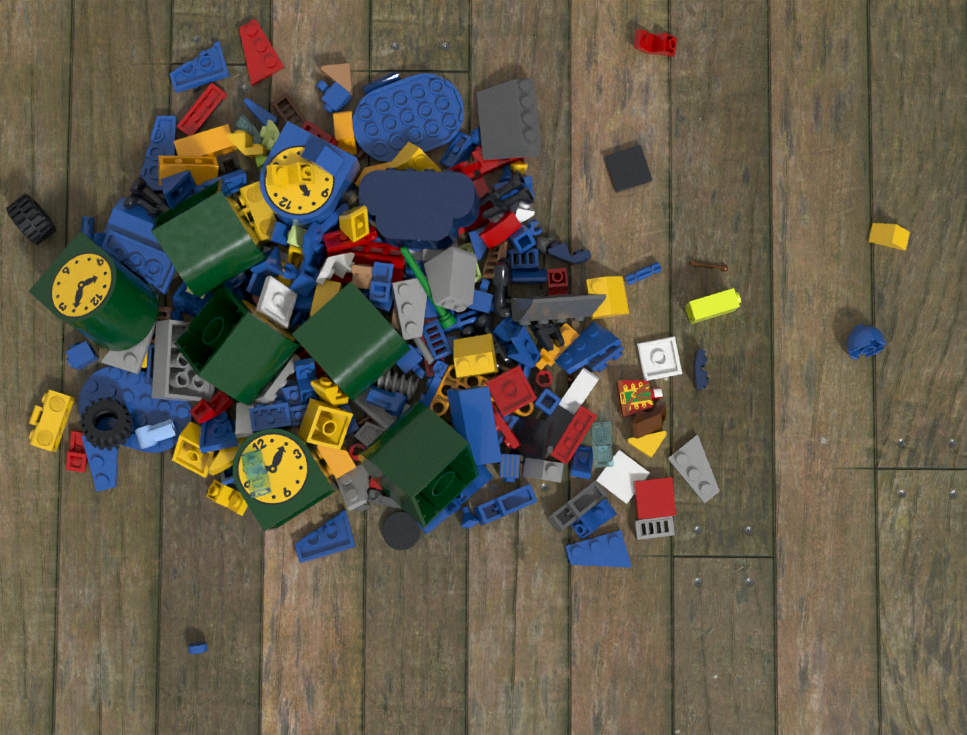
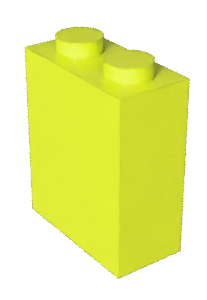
[685,288,741,324]

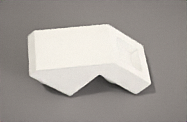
[489,202,535,223]
[316,252,355,285]
[559,368,599,415]

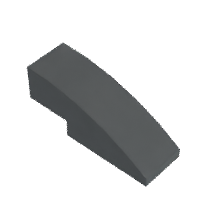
[547,480,607,533]

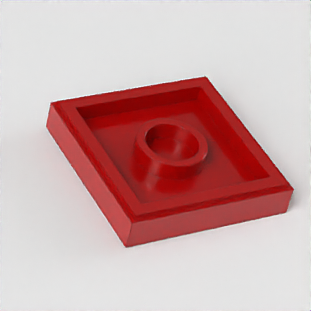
[485,365,537,417]
[633,477,676,520]

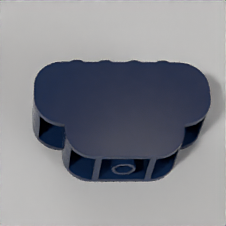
[358,168,480,250]

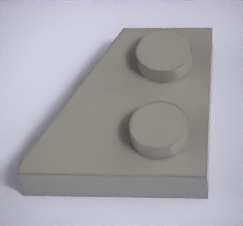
[335,464,370,511]

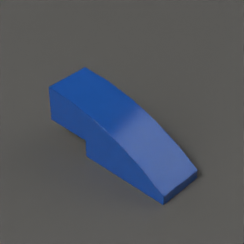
[473,484,538,526]

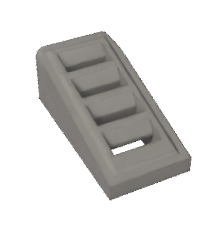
[634,516,675,540]

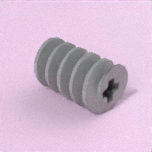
[377,369,420,400]

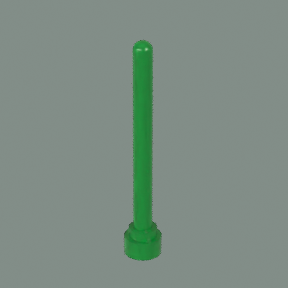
[400,246,457,329]

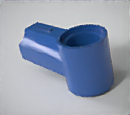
[366,386,407,417]

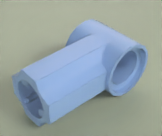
[135,419,177,449]

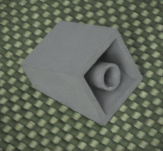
[424,246,477,312]

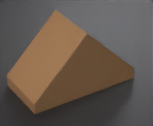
[320,63,353,96]

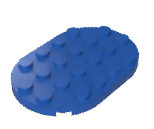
[353,73,464,163]
[78,366,193,453]

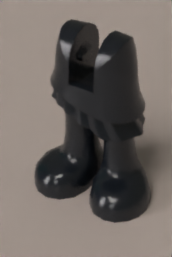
[480,170,534,220]
[123,177,170,220]
[492,257,516,317]
[531,294,565,352]
[460,313,513,372]

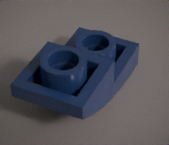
[693,349,709,391]

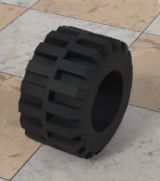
[6,193,56,245]
[81,397,133,451]

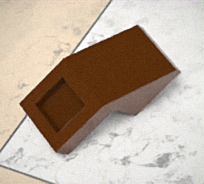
[631,401,667,439]

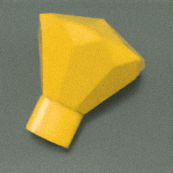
[510,161,528,176]

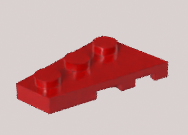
[239,19,285,87]

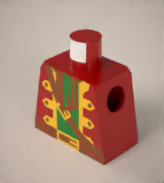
[616,380,663,418]

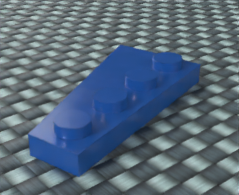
[140,116,177,192]
[101,229,176,294]

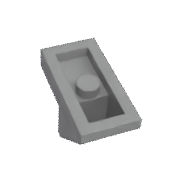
[523,458,564,483]

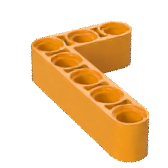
[430,364,533,417]

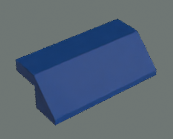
[103,197,164,252]
[447,385,502,465]

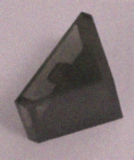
[216,152,242,175]

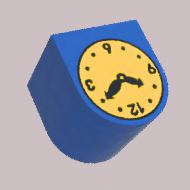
[260,121,362,230]

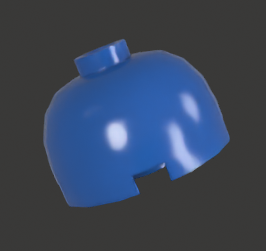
[846,324,887,359]

